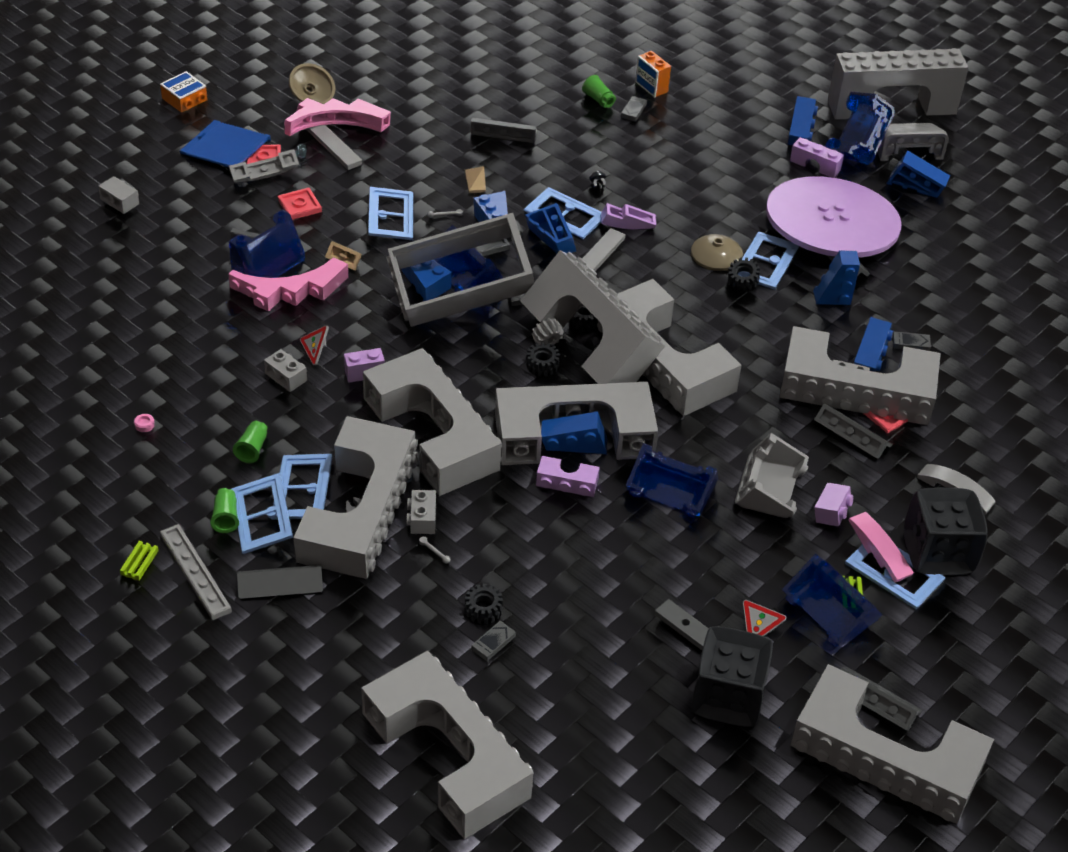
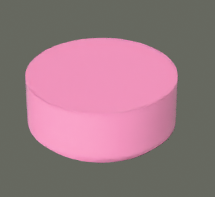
[134,414,155,432]

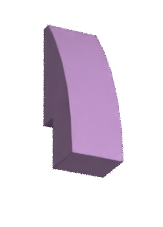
[601,203,656,229]

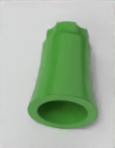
[582,75,616,108]
[233,420,268,463]
[210,488,239,533]

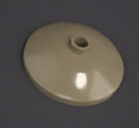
[289,63,335,104]
[691,234,743,271]

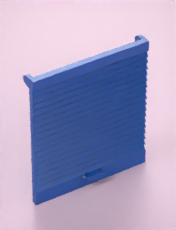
[180,120,271,167]

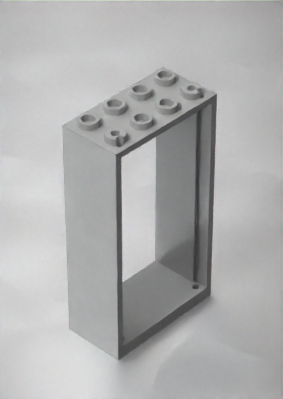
[386,213,534,327]

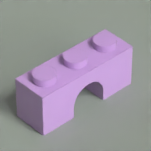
[790,137,844,178]
[536,456,600,497]

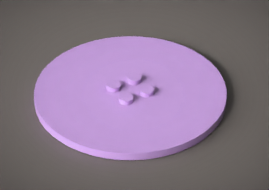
[766,177,901,257]

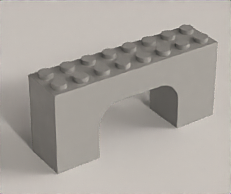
[827,48,969,119]
[520,250,665,384]
[597,279,741,416]
[780,326,941,425]
[363,348,502,496]
[495,382,658,465]
[294,416,418,579]
[361,651,534,840]
[791,664,994,824]

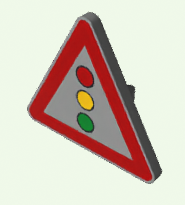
[300,326,329,365]
[743,600,786,636]

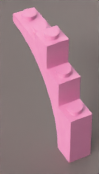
[284,98,391,136]
[229,257,348,311]

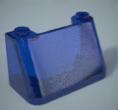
[825,92,895,165]
[229,209,305,278]
[434,225,503,292]
[626,443,718,518]
[782,553,883,647]

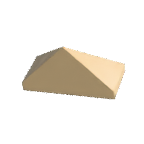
[465,166,486,193]
[325,241,362,270]

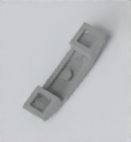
[229,149,299,182]
[917,464,995,515]

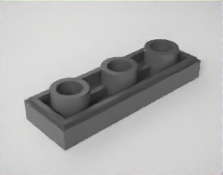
[654,599,709,650]

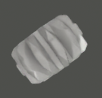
[532,318,564,346]

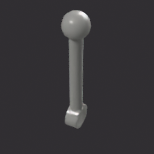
[427,209,463,218]
[419,537,451,564]

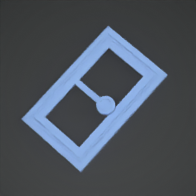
[368,187,413,240]
[524,187,601,239]
[737,232,799,290]
[271,454,333,520]
[232,473,293,554]
[845,544,945,609]

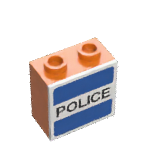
[636,51,671,97]
[160,71,207,113]

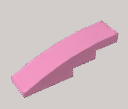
[849,512,914,583]

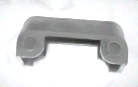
[872,123,948,161]
[735,433,809,518]

